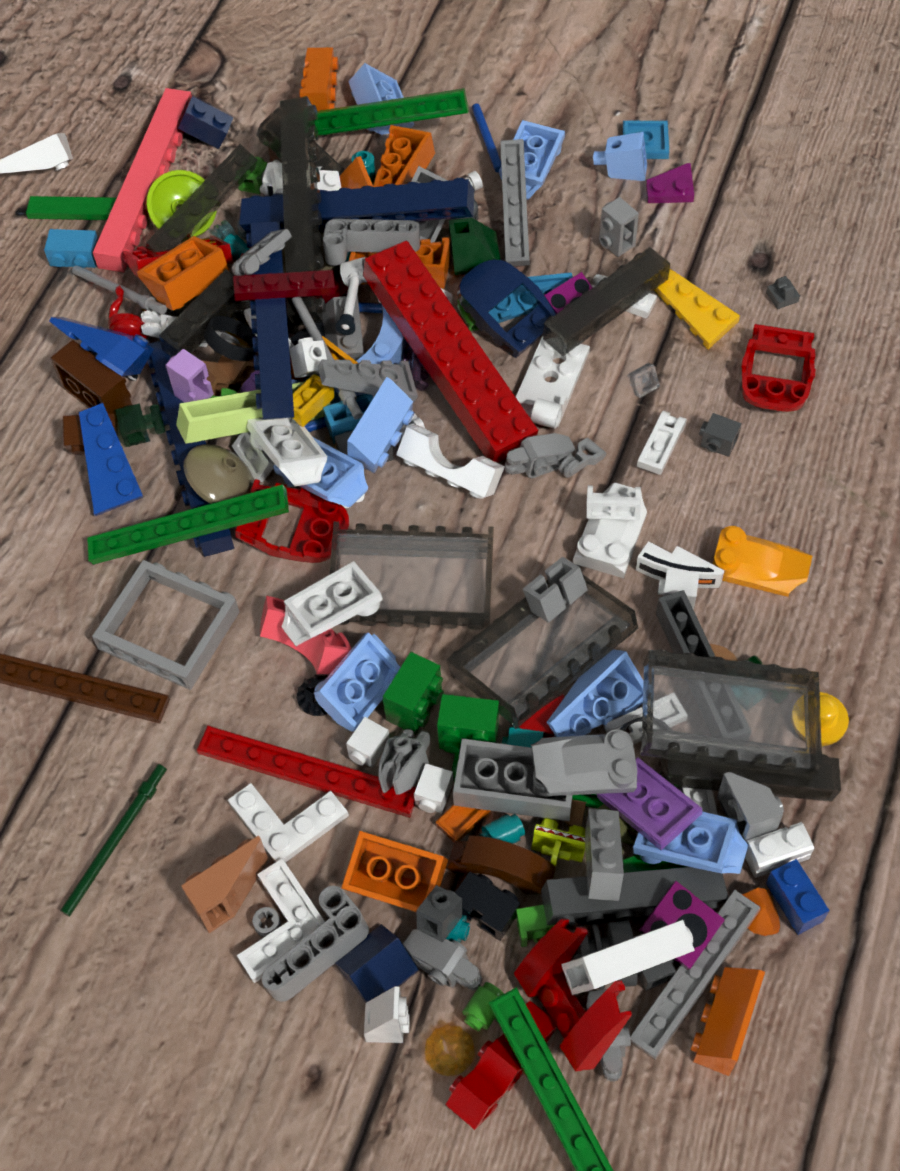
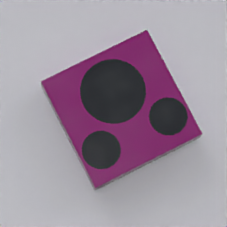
[544,272,609,338]
[638,881,725,970]

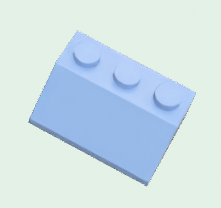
[348,63,414,135]
[347,377,415,473]

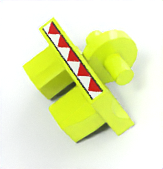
[531,818,585,866]

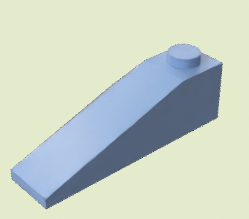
[547,648,652,737]

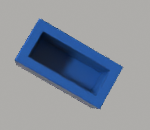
[766,859,830,935]

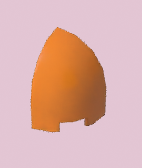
[742,888,780,936]

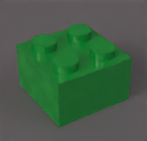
[383,651,444,735]
[437,694,499,753]

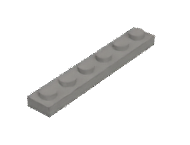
[500,139,530,266]
[630,890,760,1060]

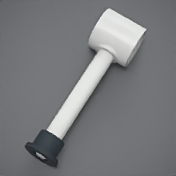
[336,257,367,335]

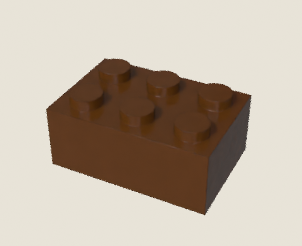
[50,340,133,421]

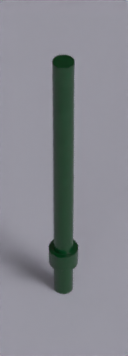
[60,764,167,917]

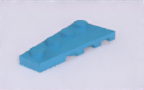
[488,272,573,323]

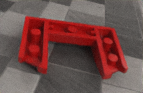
[123,236,233,280]
[514,918,632,1072]

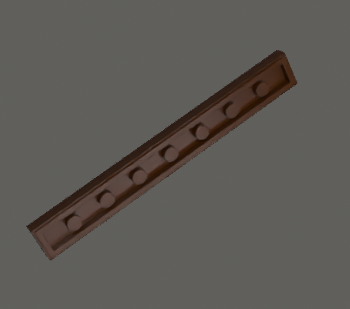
[0,653,170,724]

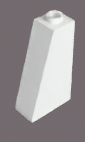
[561,920,695,995]

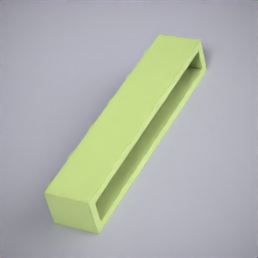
[176,382,330,444]

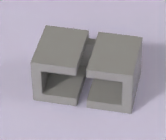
[523,557,588,623]

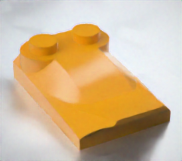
[713,526,813,597]

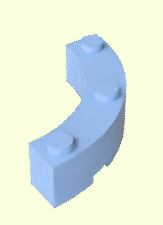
[330,305,408,405]

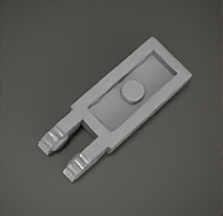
[232,229,292,276]

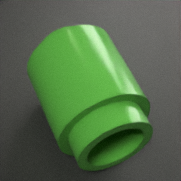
[462,982,504,1031]

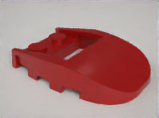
[742,324,816,412]
[235,479,349,563]

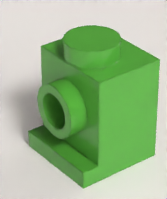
[236,157,267,195]
[516,905,554,947]

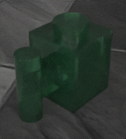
[115,403,165,447]

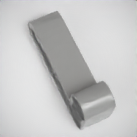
[323,219,420,266]
[262,885,369,1002]

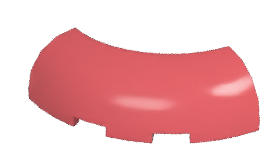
[260,596,351,674]

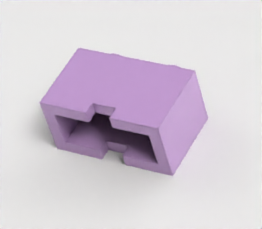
[166,349,214,403]

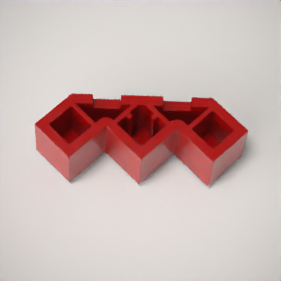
[445,1001,557,1130]

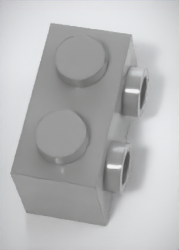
[599,197,639,257]

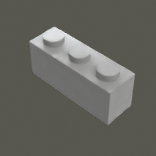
[585,809,624,901]

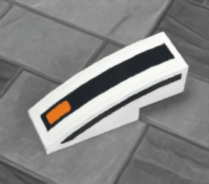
[636,541,724,588]

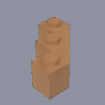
[201,343,259,396]

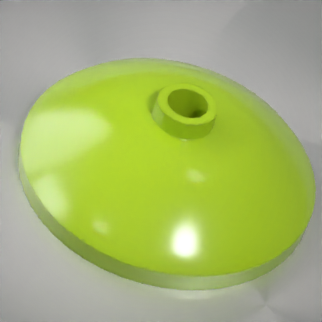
[147,170,217,240]

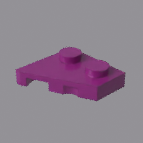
[646,163,694,204]

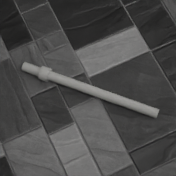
[72,265,167,314]
[292,297,363,419]

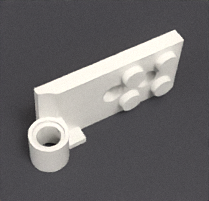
[516,333,590,429]

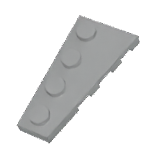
[318,359,418,403]

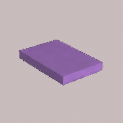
[597,757,702,850]

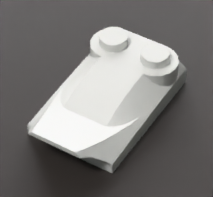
[247,418,328,486]
[573,483,647,578]
[281,561,383,646]

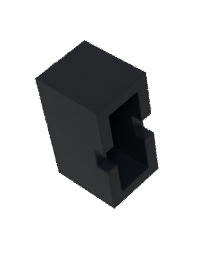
[455,871,520,941]

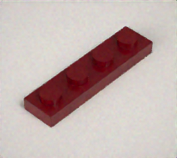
[233,270,335,301]

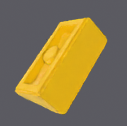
[293,374,335,427]

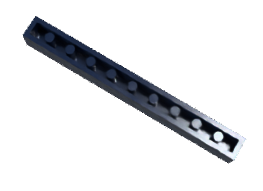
[239,178,475,233]
[246,221,294,419]
[148,337,235,557]

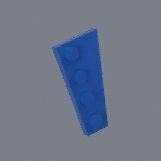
[79,403,143,516]

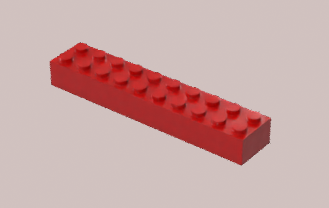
[363,240,539,463]

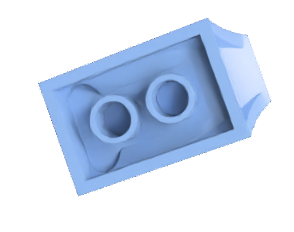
[499,120,565,200]
[273,437,368,507]
[314,632,401,732]
[633,811,748,874]

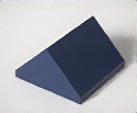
[335,924,419,1003]

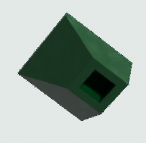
[449,218,500,275]

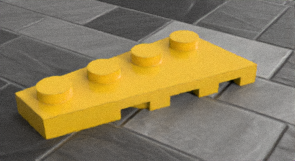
[649,265,740,350]

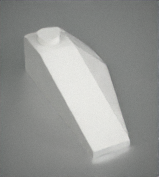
[0,133,73,173]

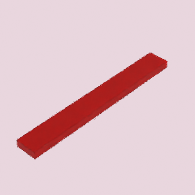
[197,726,416,818]

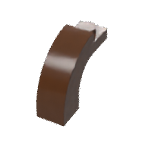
[446,836,556,895]

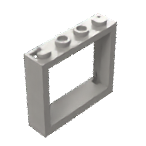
[92,560,239,690]

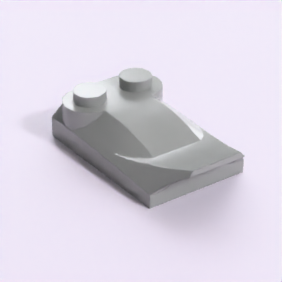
[531,729,637,796]

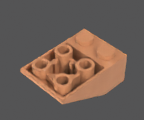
[181,835,269,933]

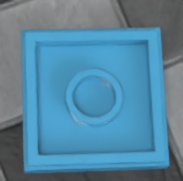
[622,121,669,159]

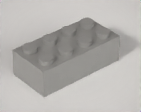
[453,739,573,821]

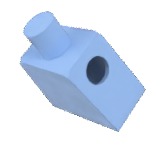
[593,132,647,181]

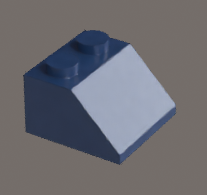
[178,94,234,149]

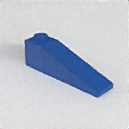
[49,317,154,376]

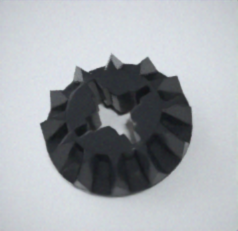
[296,674,328,716]

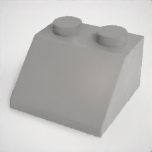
[717,772,784,842]

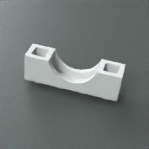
[396,425,505,499]

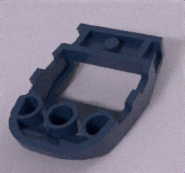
[457,260,559,358]

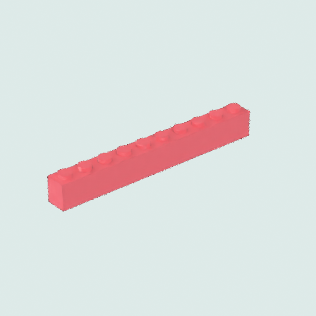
[93,88,192,273]

